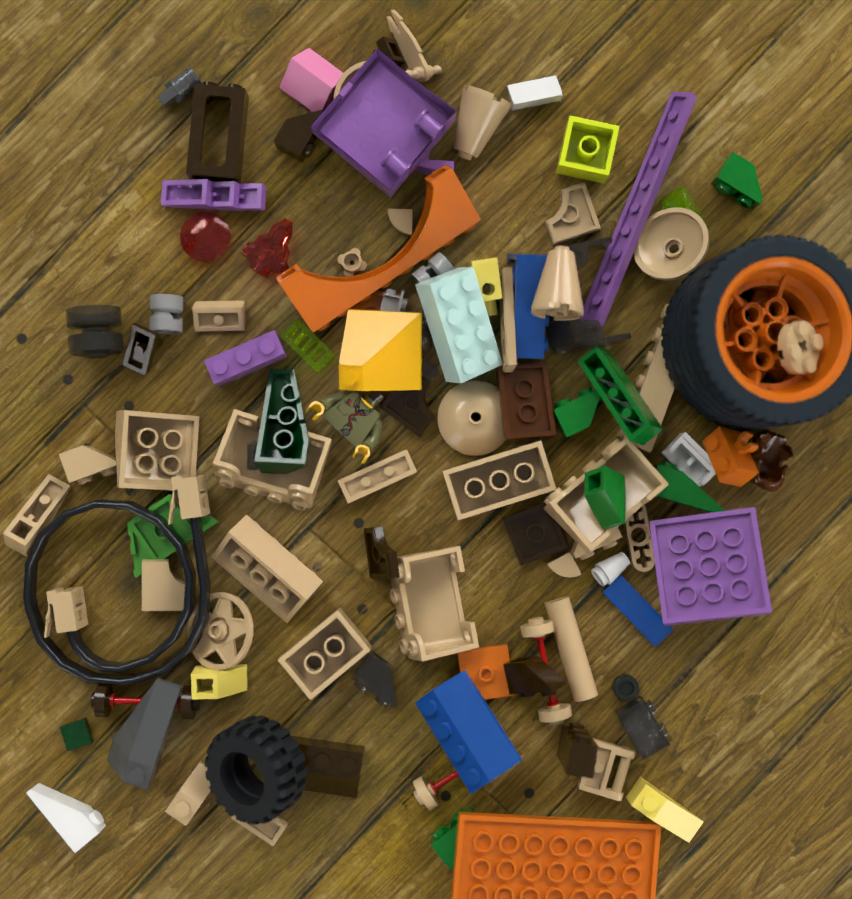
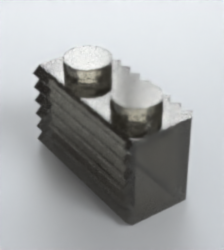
[614,696,670,760]

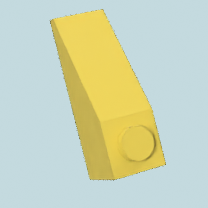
[626,776,703,843]

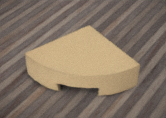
[388,209,413,236]
[547,552,582,577]

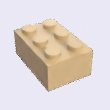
[278,607,372,700]

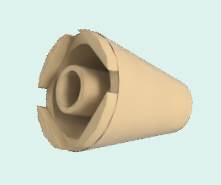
[454,85,511,161]
[531,246,584,321]

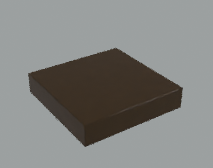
[502,502,568,566]

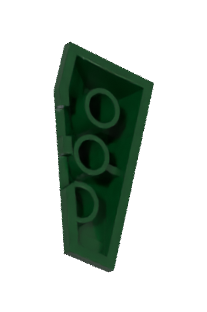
[254,369,310,474]

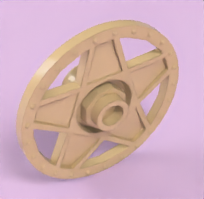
[188,592,253,670]

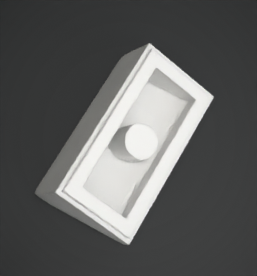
[507,75,563,111]

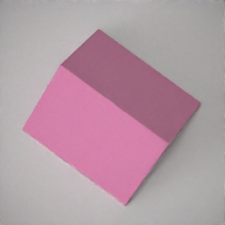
[279,48,343,112]

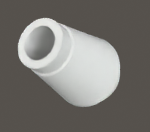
[591,552,630,586]

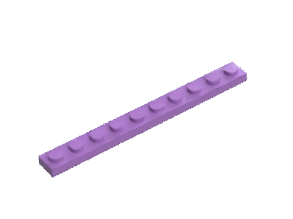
[578,92,697,329]

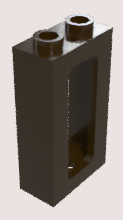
[186,82,249,184]

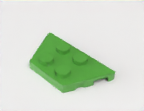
[127,494,219,578]

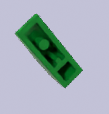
[653,461,725,513]

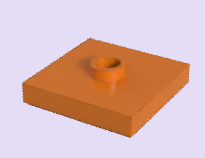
[458,644,515,700]

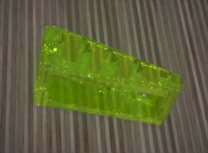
[280,318,335,372]

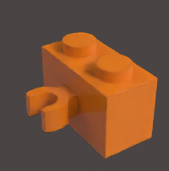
[702,426,759,487]

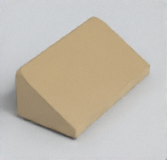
[192,301,245,332]

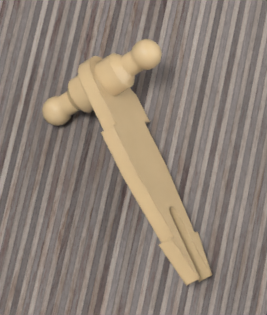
[386,10,442,82]

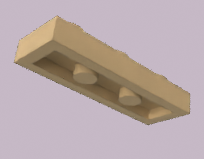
[338,449,417,504]

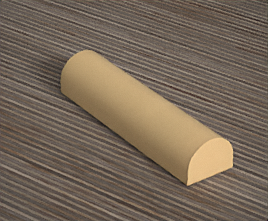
[544,596,598,702]

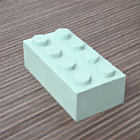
[415,267,503,383]

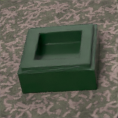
[60,717,94,751]

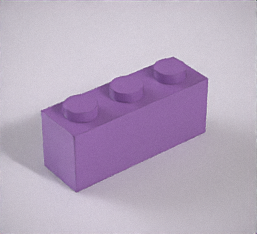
[204,330,288,387]

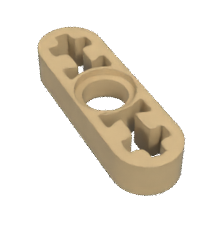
[624,504,655,572]

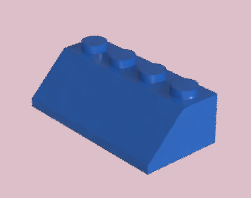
[415,670,522,794]

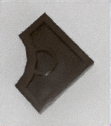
[380,375,435,437]
[364,526,400,579]

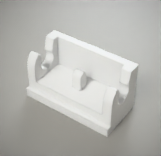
[661,432,716,487]

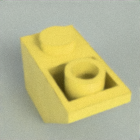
[191,664,248,699]

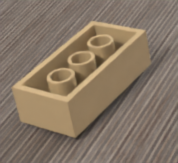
[442,440,556,520]

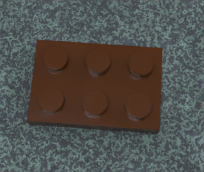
[496,362,556,441]

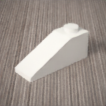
[26,783,106,853]

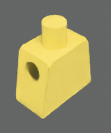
[468,257,502,316]

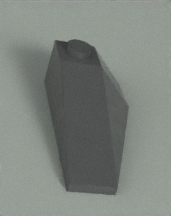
[107,678,182,790]

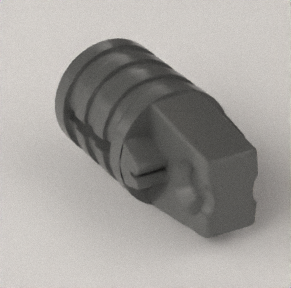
[158,66,202,107]

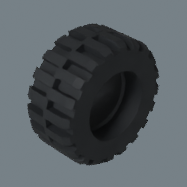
[205,716,307,825]

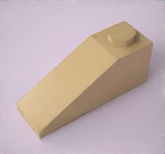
[3,474,71,557]

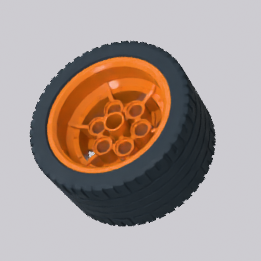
[661,235,852,430]

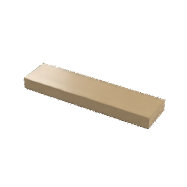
[499,267,517,372]

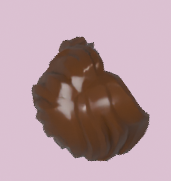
[749,429,794,492]

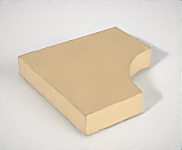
[545,182,601,246]
[142,559,194,611]

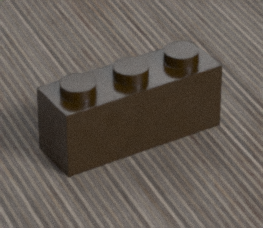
[557,723,598,779]

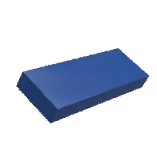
[601,575,674,647]

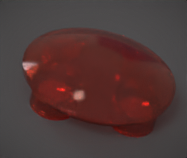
[180,212,231,263]

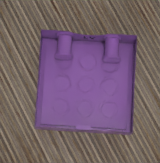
[311,49,457,198]
[649,507,772,626]

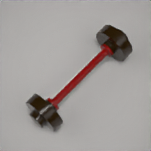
[91,684,201,720]

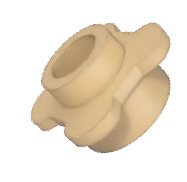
[337,248,367,276]

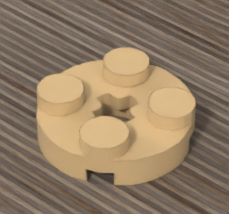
[777,320,824,375]

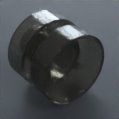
[65,305,125,359]

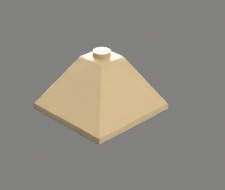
[115,410,200,490]

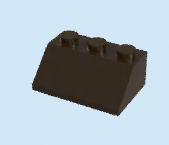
[290,735,364,798]

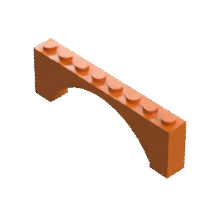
[276,164,481,333]

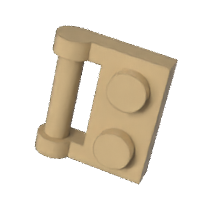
[577,738,636,801]

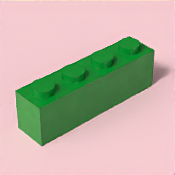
[577,345,664,445]

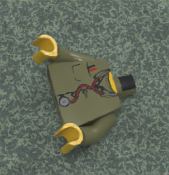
[306,390,384,464]

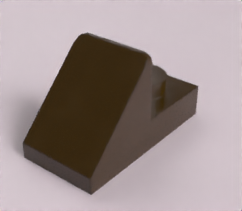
[123,322,163,375]

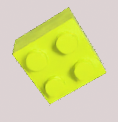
[556,115,620,184]

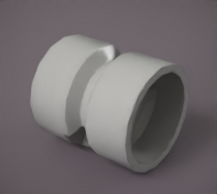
[411,252,455,284]
[149,294,183,334]

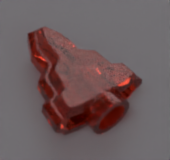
[241,218,293,278]

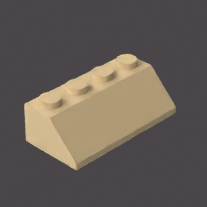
[211,514,323,623]

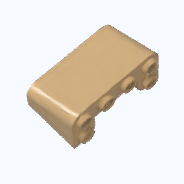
[213,409,332,511]
[543,437,669,553]
[390,546,479,661]

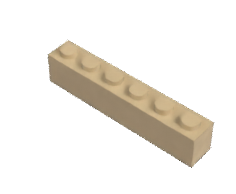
[617,303,675,453]

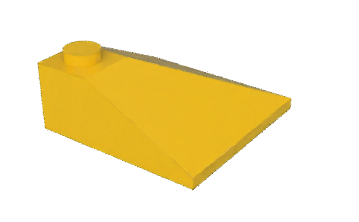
[339,309,422,391]

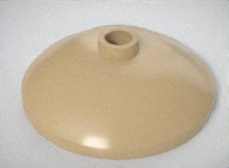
[633,207,710,281]
[437,380,505,456]

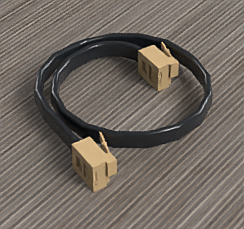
[23,475,211,686]

